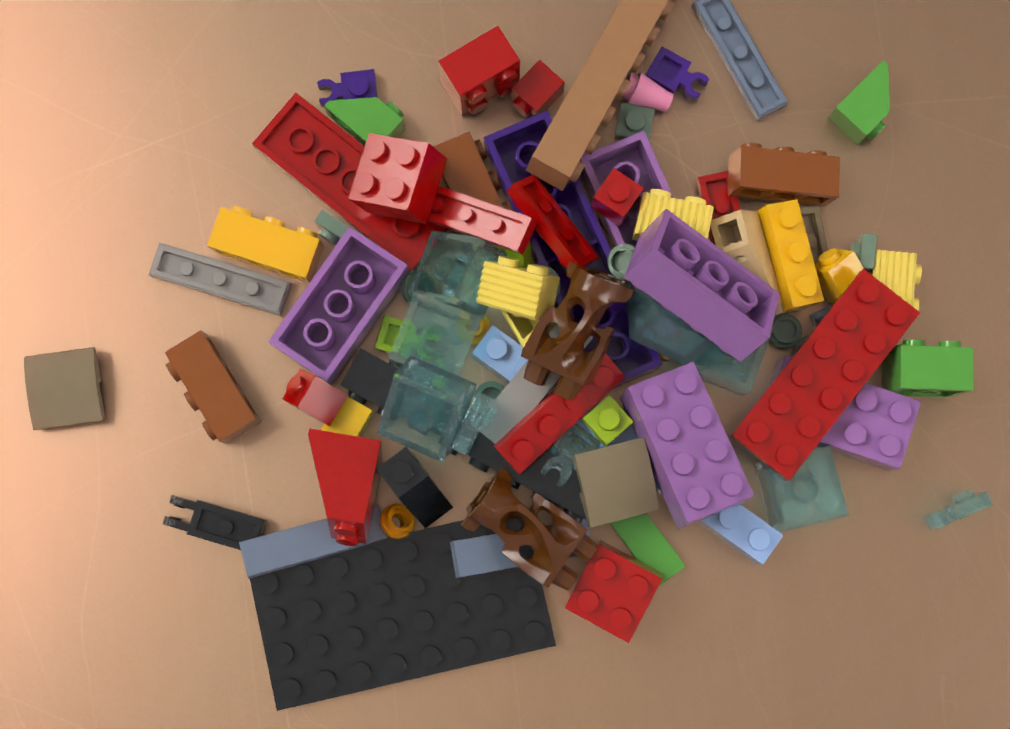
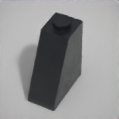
[377,447,454,529]

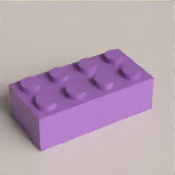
[580,131,674,290]
[624,209,780,362]
[268,226,410,385]
[769,355,921,471]
[620,362,754,530]

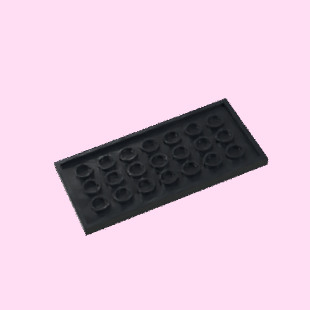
[250,517,556,711]

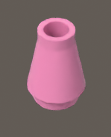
[623,72,674,112]

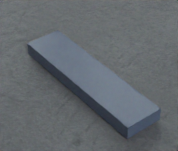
[692,0,789,121]
[239,504,387,579]
[450,519,590,578]

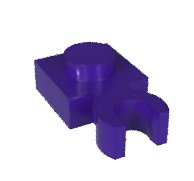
[645,46,709,102]
[317,69,378,108]

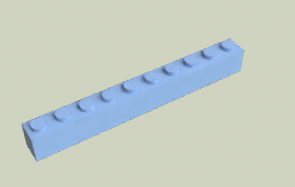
[472,325,784,565]

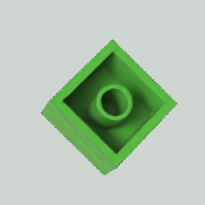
[882,339,974,398]

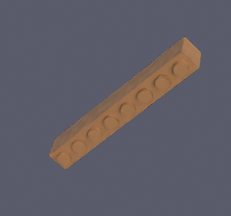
[526,0,675,191]

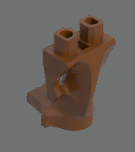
[521,262,635,400]
[461,467,598,590]

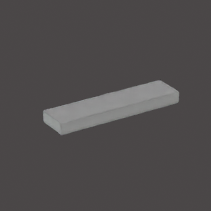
[148,242,292,316]
[474,324,593,444]

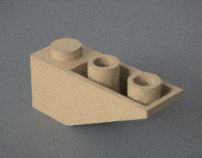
[710,210,785,316]

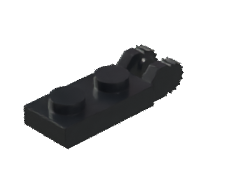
[163,495,267,550]

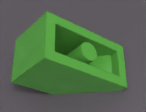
[828,60,890,145]
[324,97,405,147]

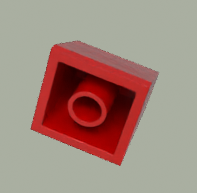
[308,428,383,546]

